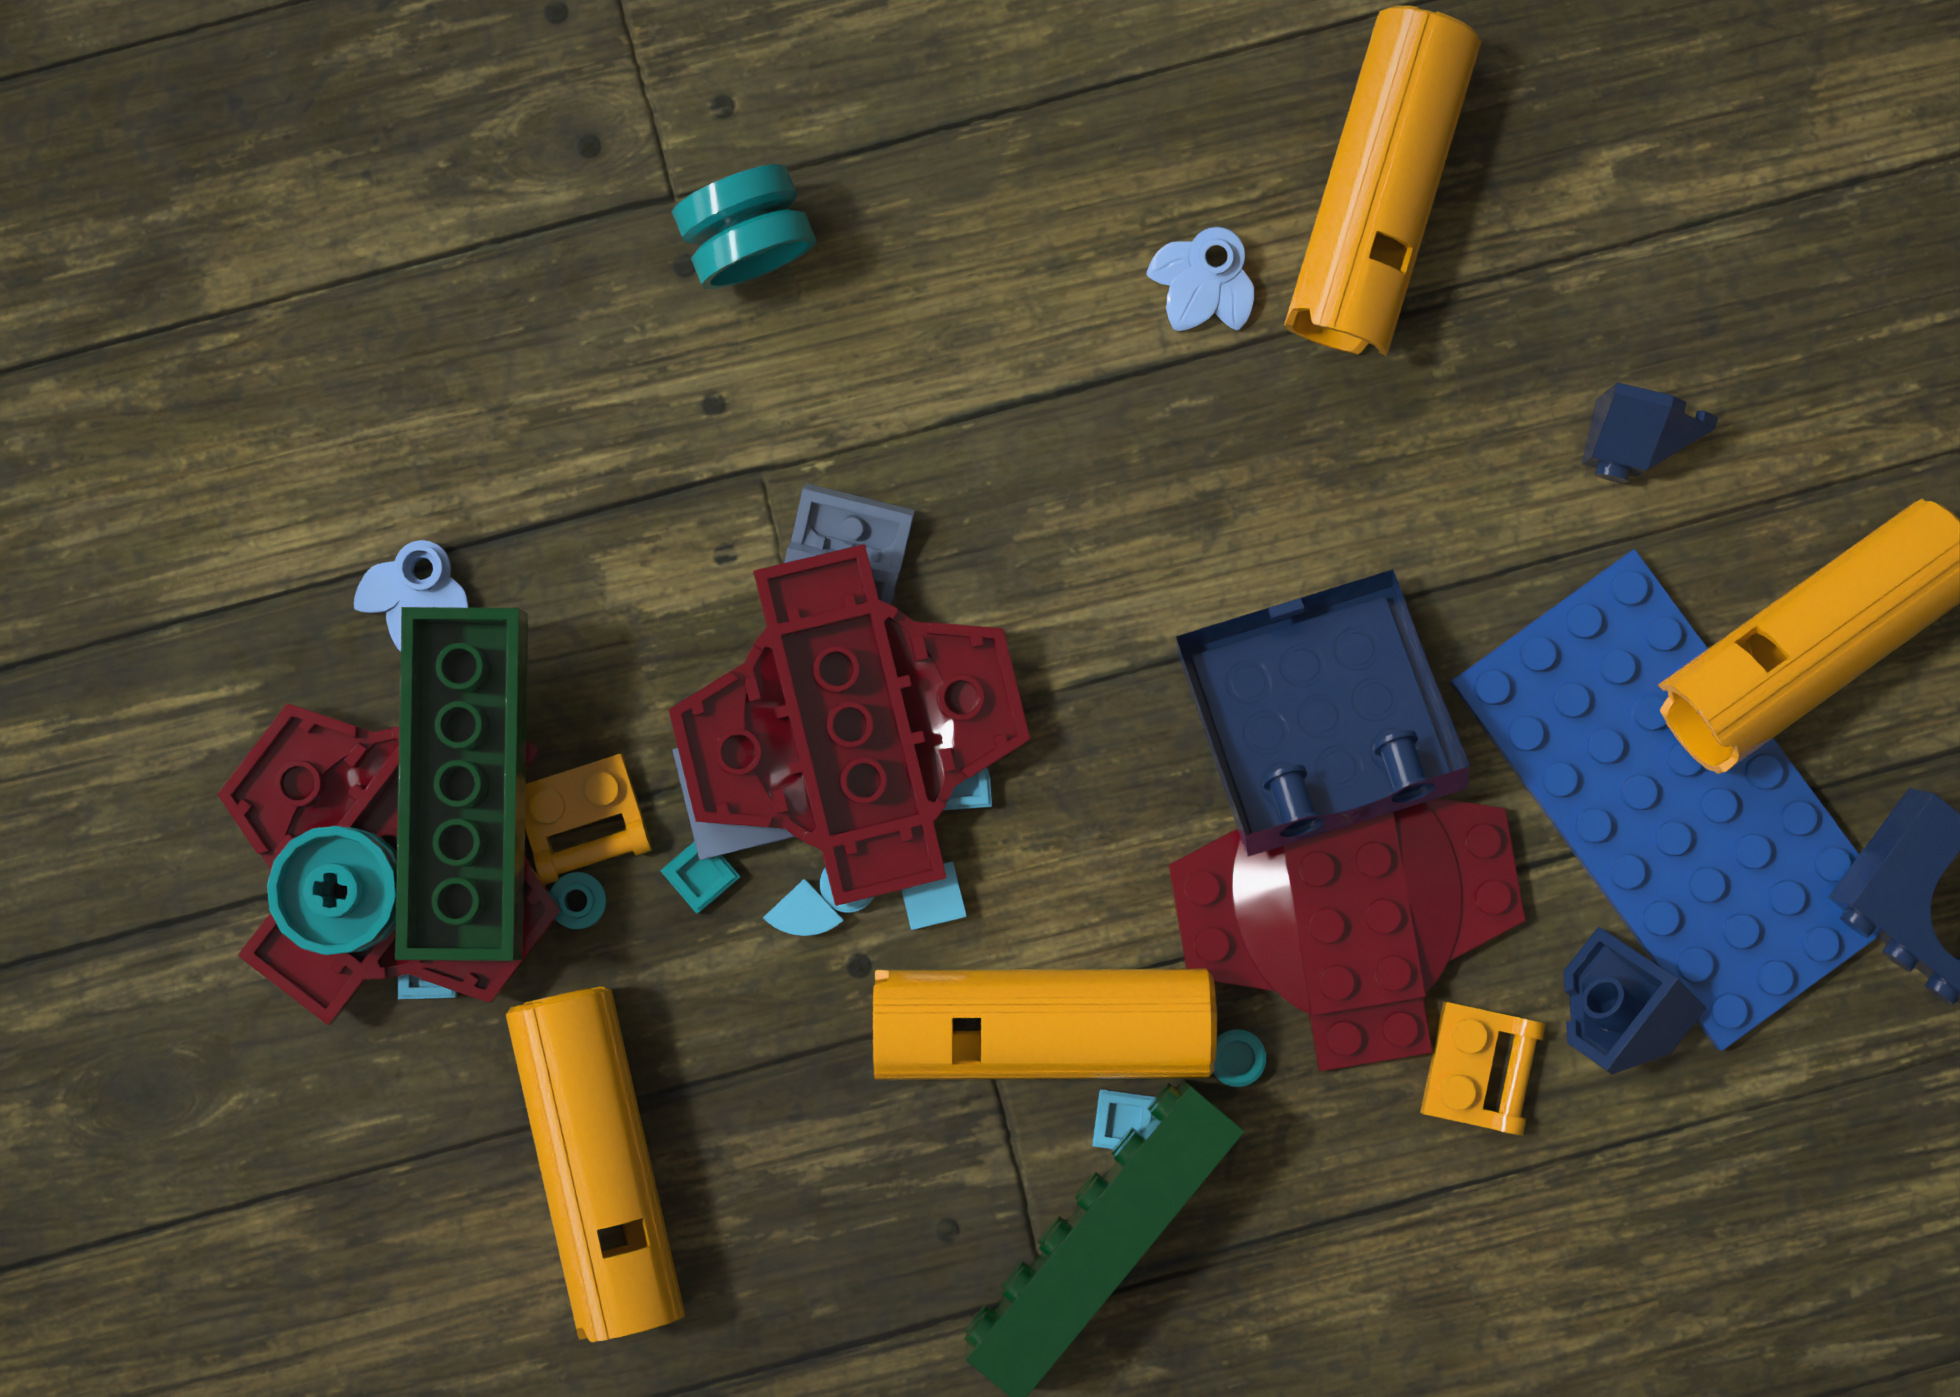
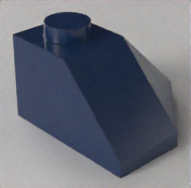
[1582,382,1718,483]
[1564,927,1706,1075]

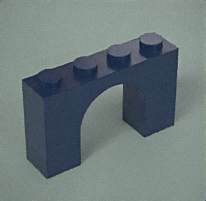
[1828,788,1960,1006]

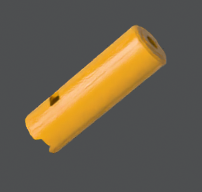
[1284,5,1482,356]
[1658,499,1960,774]
[873,968,1217,1080]
[505,986,685,1342]

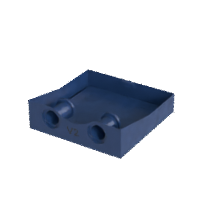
[1176,569,1470,857]

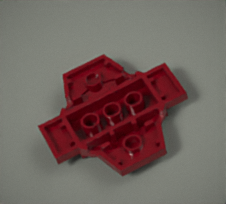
[668,544,1030,906]
[217,703,562,1025]
[1168,798,1525,1071]

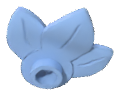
[1147,227,1254,331]
[354,540,468,651]

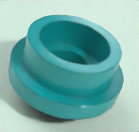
[550,872,607,929]

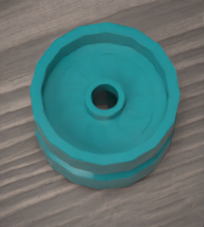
[671,164,817,290]
[267,826,397,955]

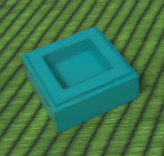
[660,841,741,914]

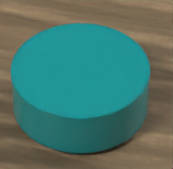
[1213,1029,1266,1087]

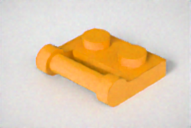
[525,754,653,885]
[1420,1001,1546,1136]

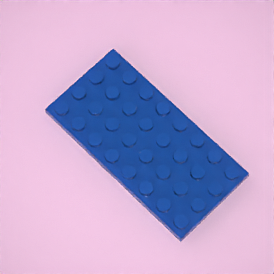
[1449,549,1877,1051]

